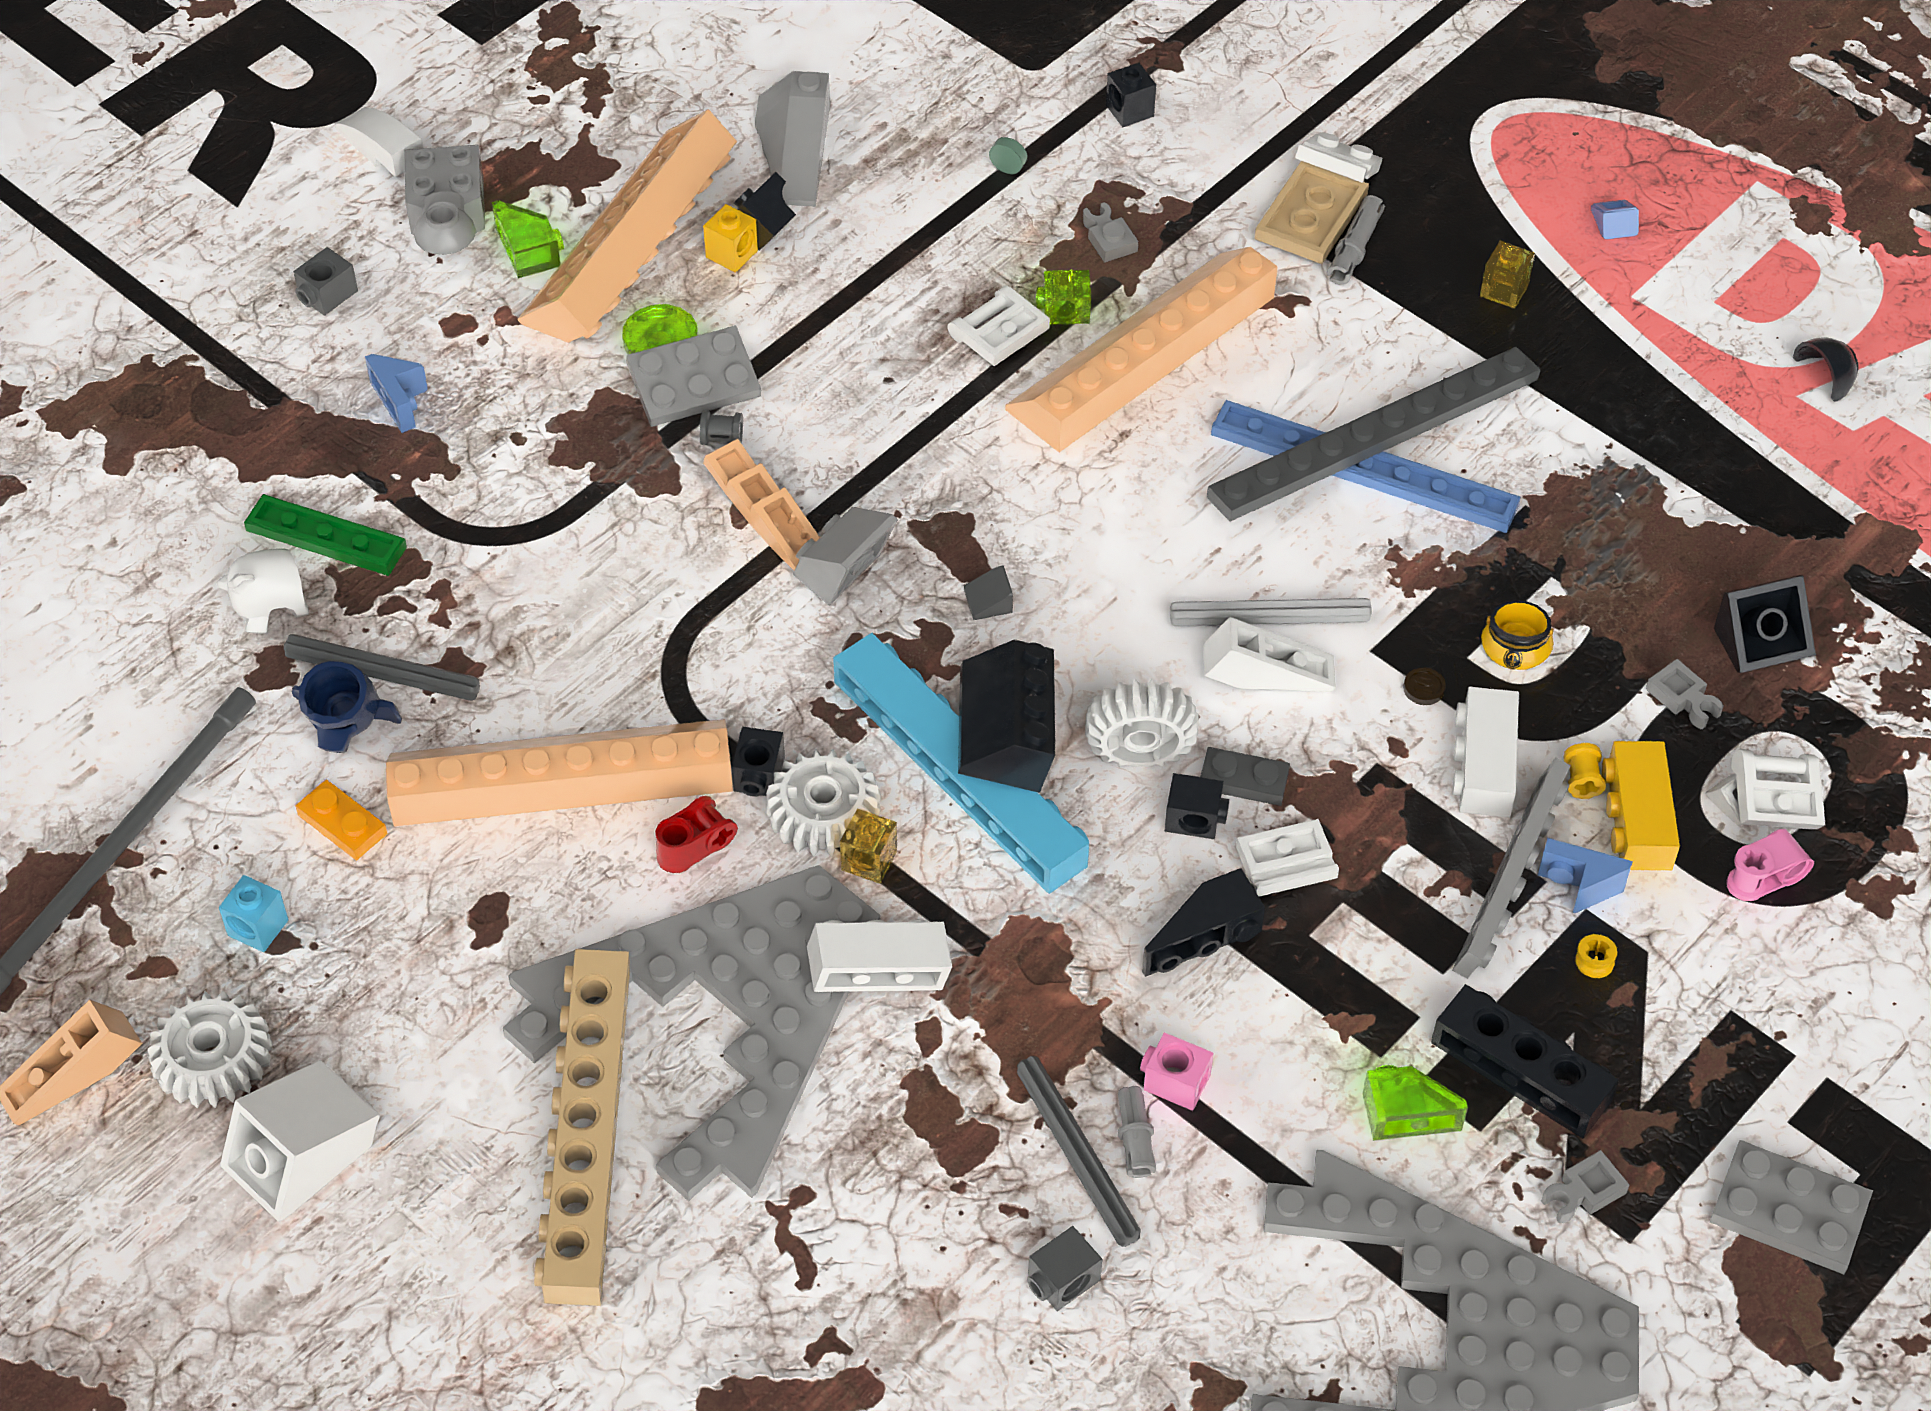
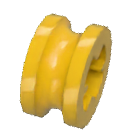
[1575,934,1617,978]

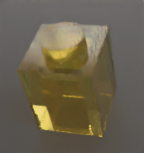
[1480,240,1535,309]

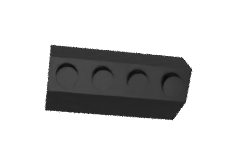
[958,639,1056,793]

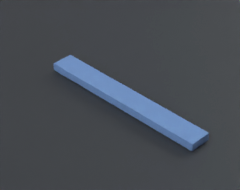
[1211,400,1521,533]

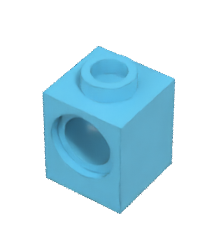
[219,875,288,952]

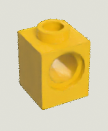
[703,204,758,273]

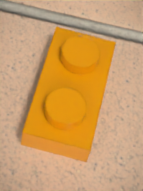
[295,779,388,861]

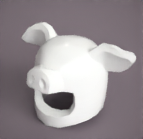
[217,548,309,634]

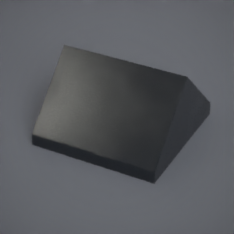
[1714,575,1816,673]

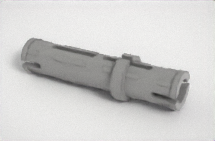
[1327,195,1385,285]

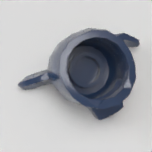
[291,661,402,753]

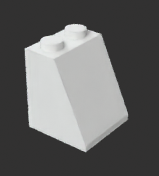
[220,1060,380,1222]

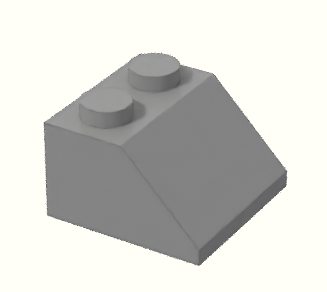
[793,507,898,606]

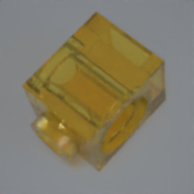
[840,808,897,884]

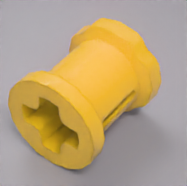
[1563,743,1606,799]

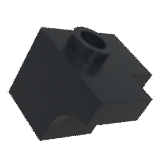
[734,172,796,251]

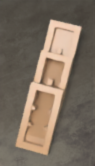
[703,439,820,571]

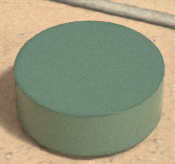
[989,137,1027,174]

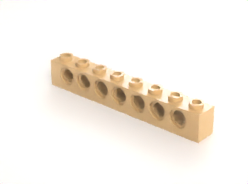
[534,949,630,1306]

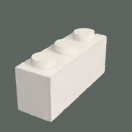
[1452,687,1519,818]
[807,919,952,992]

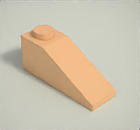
[0,999,143,1125]

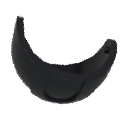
[1793,337,1859,402]

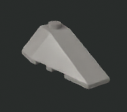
[755,71,830,207]

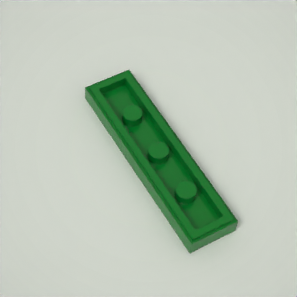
[244,494,407,576]

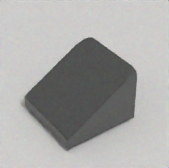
[964,565,1013,620]

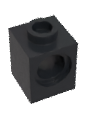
[1106,63,1156,127]
[731,726,785,797]
[1164,773,1230,840]

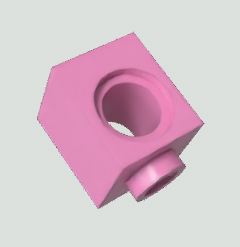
[1140,1032,1214,1111]

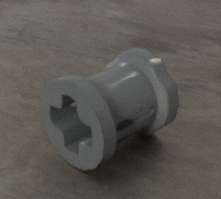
[700,410,743,445]

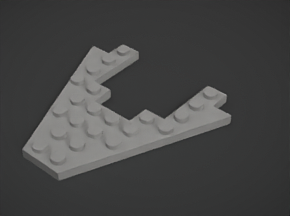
[503,865,880,1201]
[1251,1150,1639,1411]

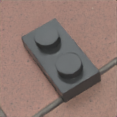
[1200,747,1290,806]

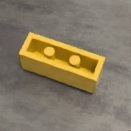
[1602,741,1680,871]

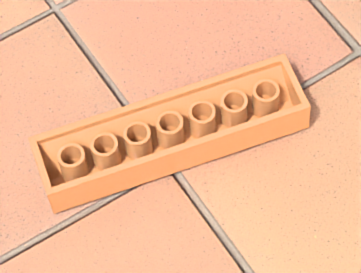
[517,109,737,343]
[1005,247,1278,453]
[386,719,733,826]

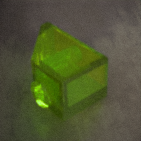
[492,200,564,278]
[1362,1065,1468,1141]

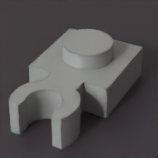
[1083,202,1138,263]
[1646,659,1723,729]
[1541,1150,1629,1223]

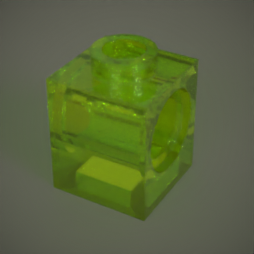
[1036,270,1091,324]

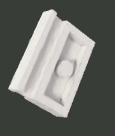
[1295,132,1383,183]
[1236,819,1339,896]

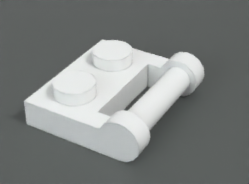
[947,286,1050,366]
[1731,749,1825,830]

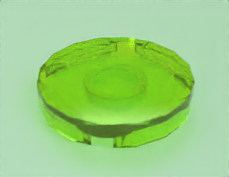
[622,304,698,355]

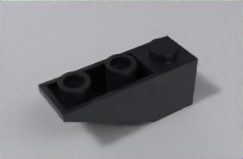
[1142,868,1265,977]

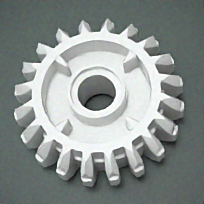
[1085,679,1199,767]
[766,749,881,857]
[147,991,272,1108]

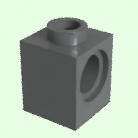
[293,247,358,316]
[1027,1226,1103,1311]

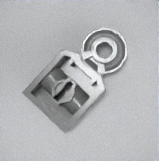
[405,145,485,255]

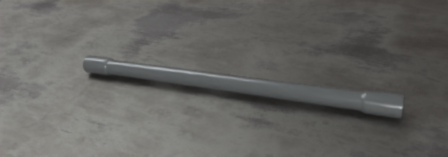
[0,687,256,996]

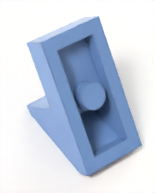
[365,354,428,433]
[1538,838,1633,913]

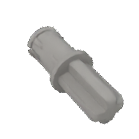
[1118,1086,1156,1178]

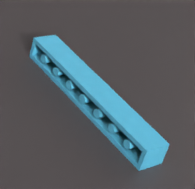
[833,633,1089,894]

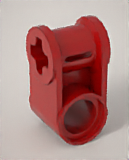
[655,796,738,873]

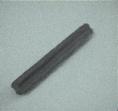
[284,634,480,701]
[1017,1056,1141,1247]

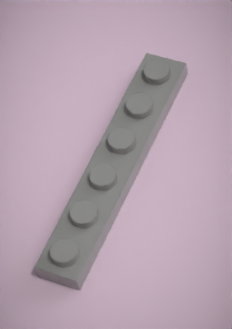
[1452,757,1571,979]

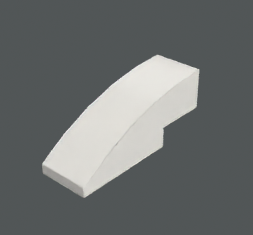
[334,107,423,177]

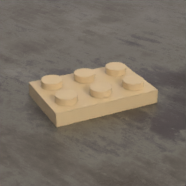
[1255,161,1369,264]

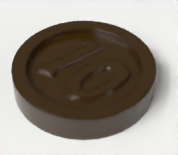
[1403,668,1446,705]

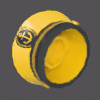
[1481,600,1554,670]

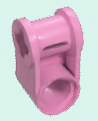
[1727,829,1814,901]

